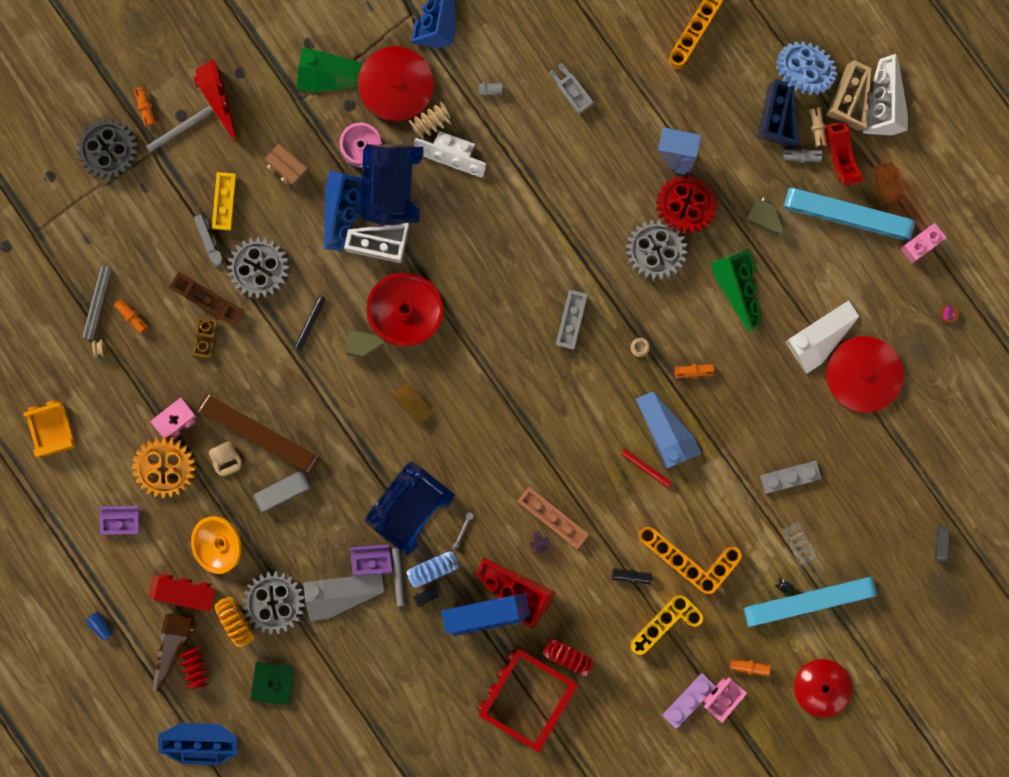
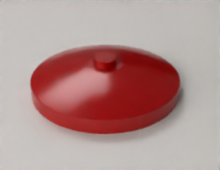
[358,46,434,122]
[366,273,443,347]
[826,336,904,413]

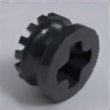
[775,578,794,594]

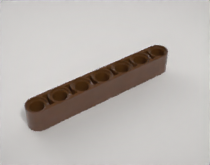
[196,393,320,474]

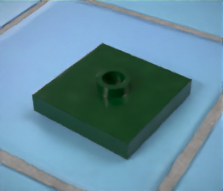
[250,661,295,706]

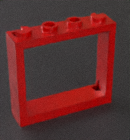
[477,648,579,752]

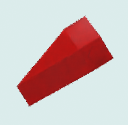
[476,558,556,629]

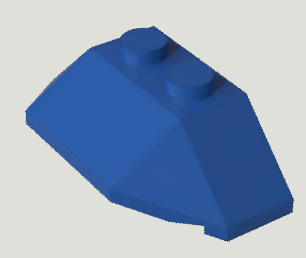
[158,723,238,765]

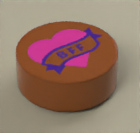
[939,304,959,324]

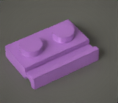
[100,506,140,535]
[350,544,392,576]

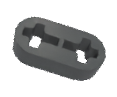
[934,525,949,563]

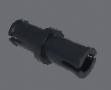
[612,568,652,585]

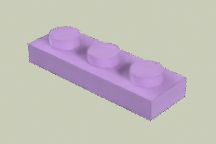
[662,673,716,729]

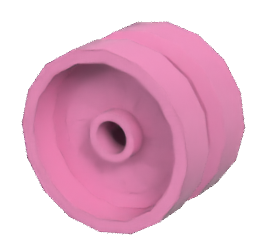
[339,122,383,169]

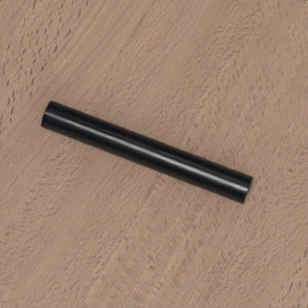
[294,295,326,350]

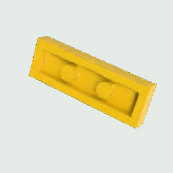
[212,172,237,231]

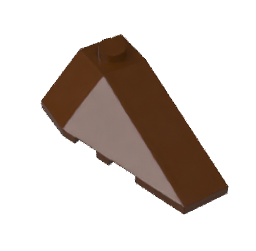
[152,613,196,691]

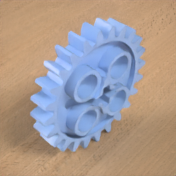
[776,41,837,95]

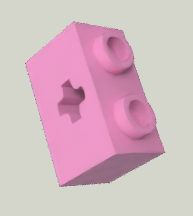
[900,223,946,264]
[150,397,198,441]

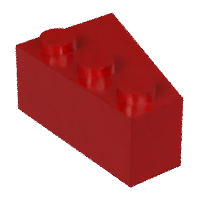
[148,573,216,612]

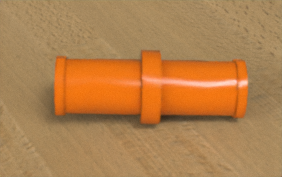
[133,87,156,127]
[113,298,148,334]
[674,364,714,379]
[730,659,771,677]

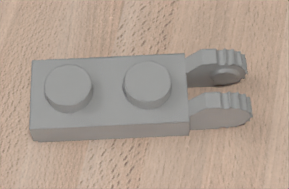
[548,63,594,115]
[194,214,223,267]

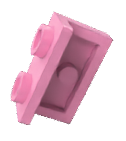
[704,677,747,723]

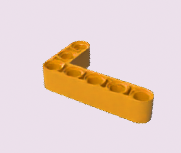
[669,0,724,70]
[638,527,742,594]

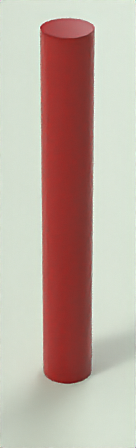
[621,449,672,488]

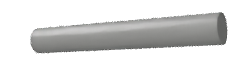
[392,548,405,607]

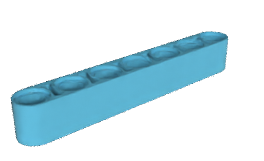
[784,188,916,241]
[743,576,877,627]

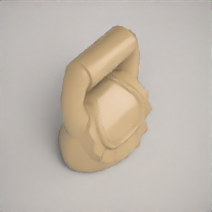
[209,441,242,477]

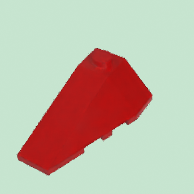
[193,60,238,142]

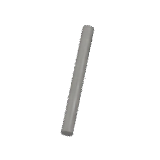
[146,105,214,152]

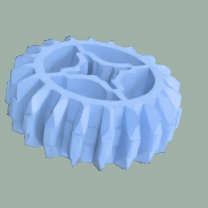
[407,551,459,588]

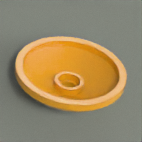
[191,516,242,574]

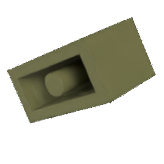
[745,198,783,237]
[344,330,387,360]

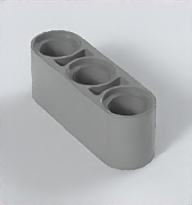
[253,470,312,513]

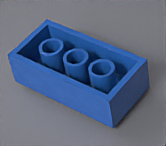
[441,593,531,636]

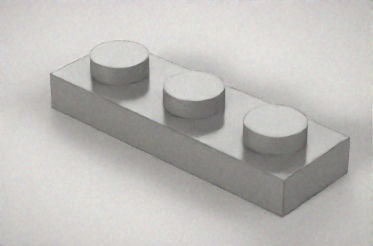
[555,290,587,350]
[760,461,821,494]

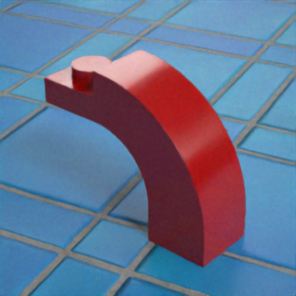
[826,121,863,185]

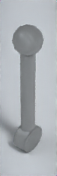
[453,512,473,550]

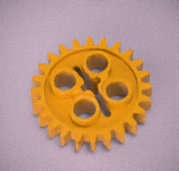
[132,436,196,498]

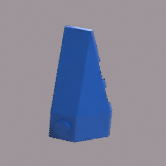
[411,0,456,48]
[324,170,373,251]

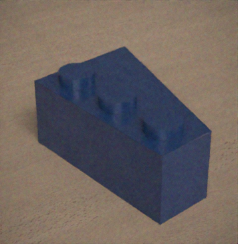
[757,79,799,148]

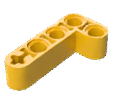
[630,595,703,655]

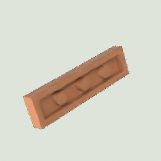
[517,487,589,549]

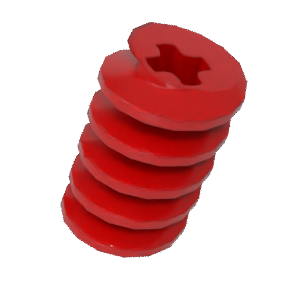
[178,647,210,689]

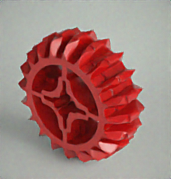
[543,638,595,676]

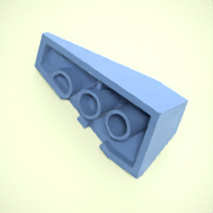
[636,391,701,469]

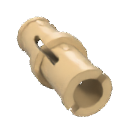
[809,107,828,148]

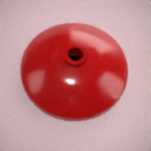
[794,659,852,718]

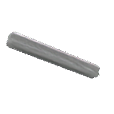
[83,266,112,340]

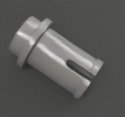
[479,82,502,97]

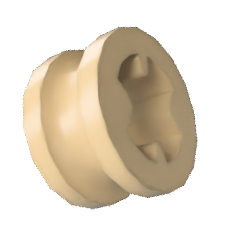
[92,339,106,358]

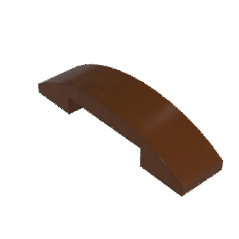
[169,271,245,327]

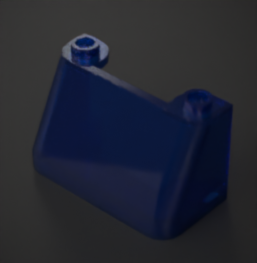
[360,144,424,225]
[365,461,455,556]

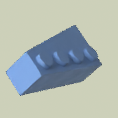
[658,127,701,175]

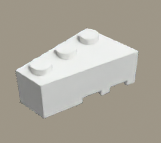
[344,223,410,264]

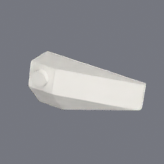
[863,54,908,135]
[785,301,859,374]

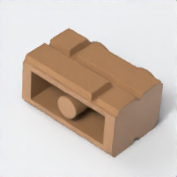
[264,143,309,187]

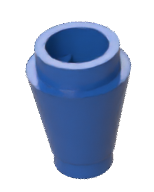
[85,611,112,640]

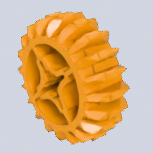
[215,596,254,648]

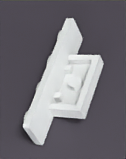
[412,131,487,178]

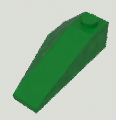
[296,47,364,93]
[710,248,761,332]

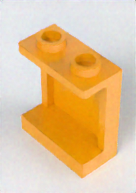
[23,400,76,458]

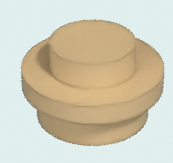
[630,338,650,357]

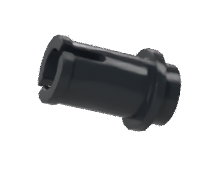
[413,586,439,608]

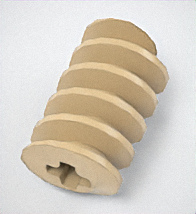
[409,102,451,140]

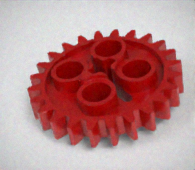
[655,174,718,235]

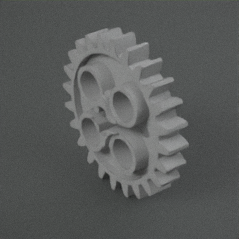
[625,219,687,281]
[227,237,290,299]
[242,571,305,634]

